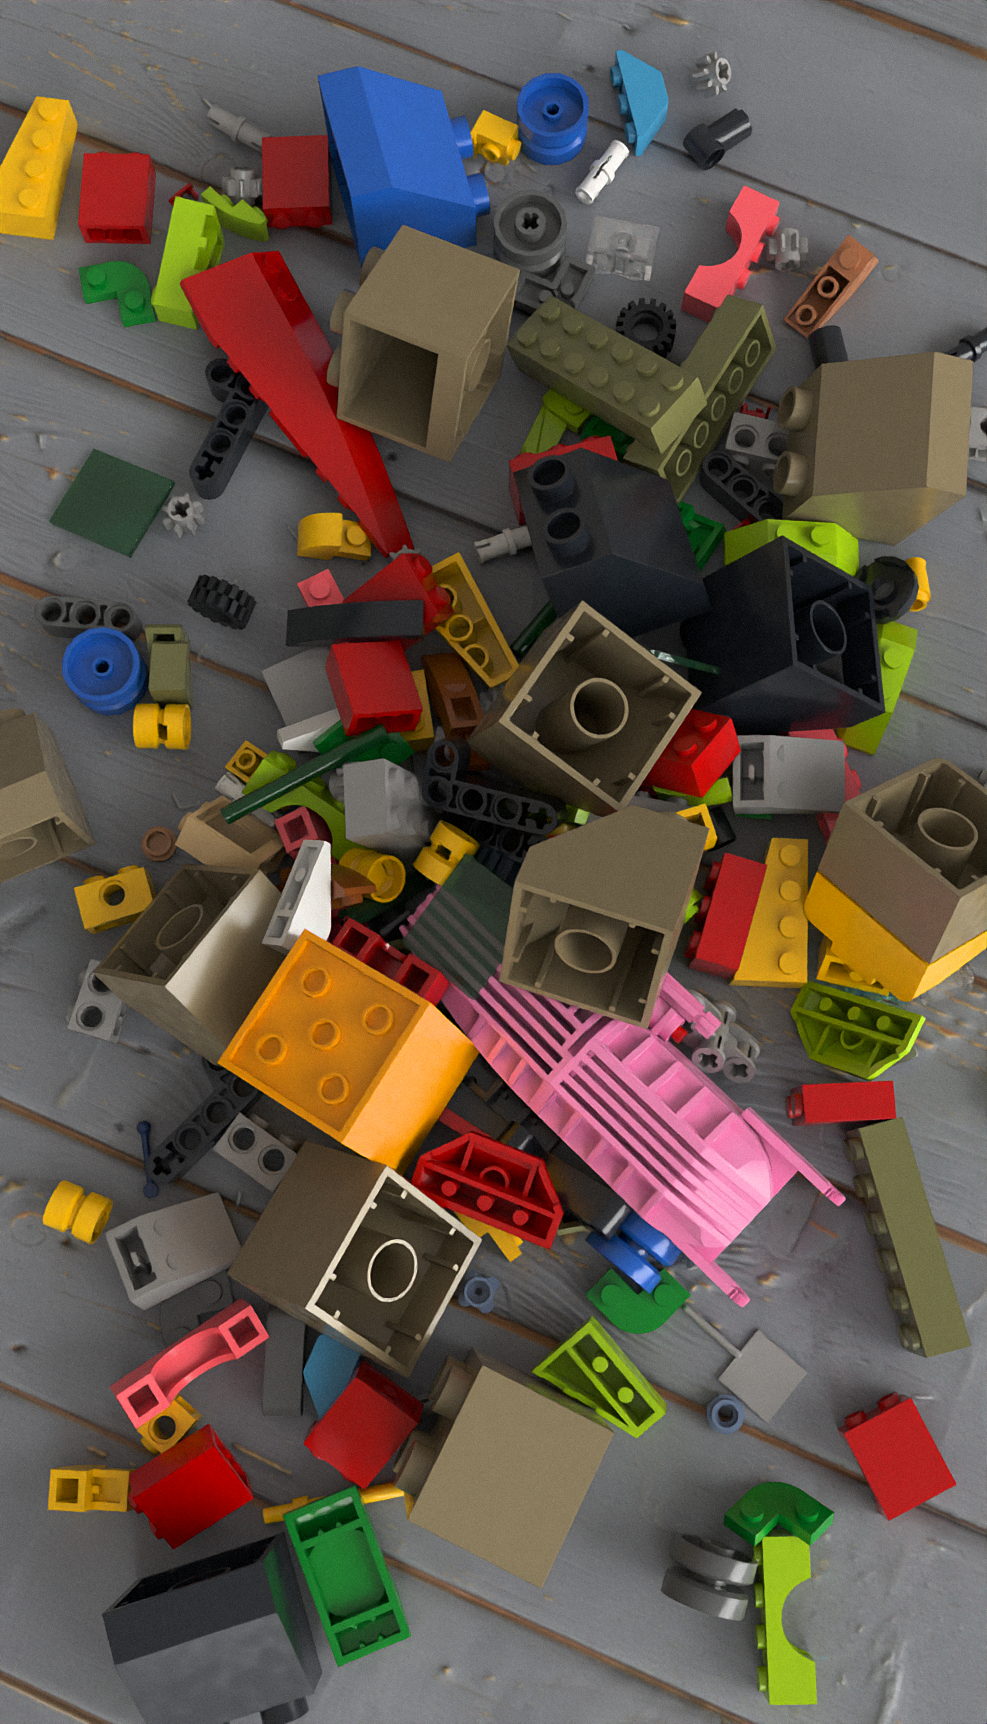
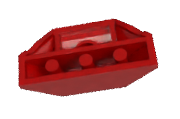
[410,1131,564,1250]

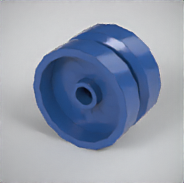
[517,73,589,165]
[62,627,149,716]
[585,1209,682,1294]

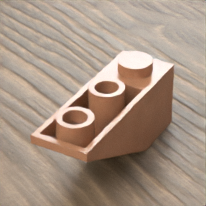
[783,234,879,339]

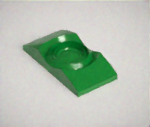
[283,1484,411,1667]

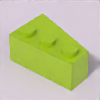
[151,196,225,330]
[532,1315,667,1439]

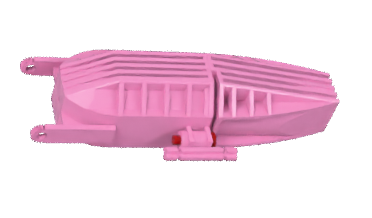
[399,884,846,1307]

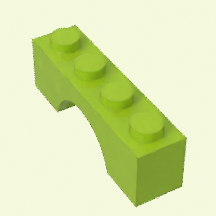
[241,750,377,861]
[751,1529,817,1705]

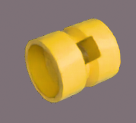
[133,703,191,750]
[413,820,480,890]
[338,847,406,903]
[43,1180,113,1245]

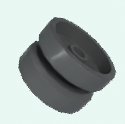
[493,190,567,279]
[661,1533,758,1621]

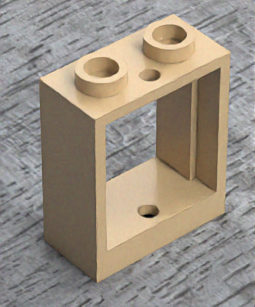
[175,795,286,877]

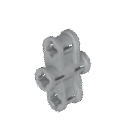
[682,989,761,1083]

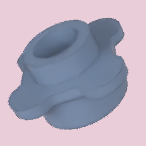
[458,1270,500,1313]

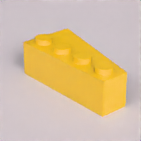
[0,96,78,240]
[432,552,519,698]
[728,838,808,988]

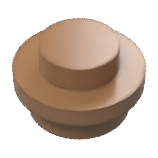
[141,826,177,862]

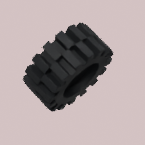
[615,298,677,358]
[187,575,256,630]

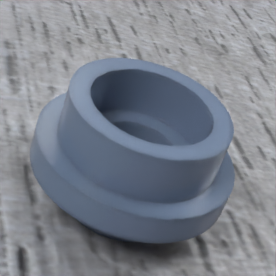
[706,1394,745,1434]

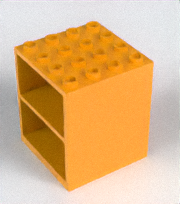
[217,929,479,1177]

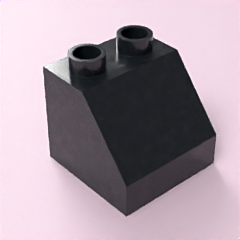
[513,448,712,638]
[680,535,885,735]
[102,1532,322,1724]

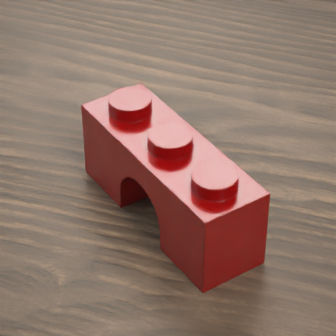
[331,917,450,1007]

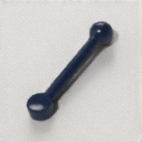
[137,1121,159,1198]

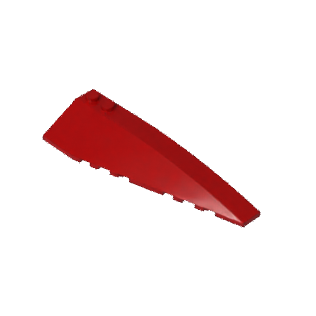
[179,251,415,558]

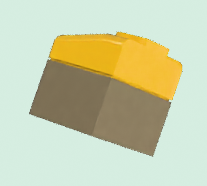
[804,758,987,1002]

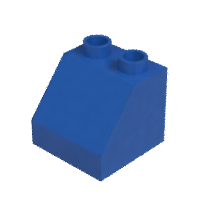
[317,66,490,269]

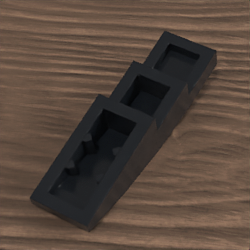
[286,600,425,647]
[461,1035,562,1153]

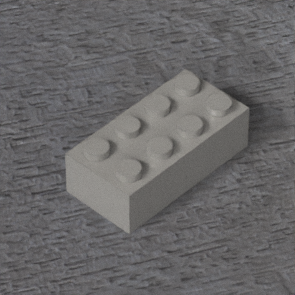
[343,758,447,864]

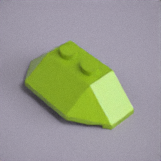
[723,519,860,577]
[834,621,918,756]
[790,980,926,1082]

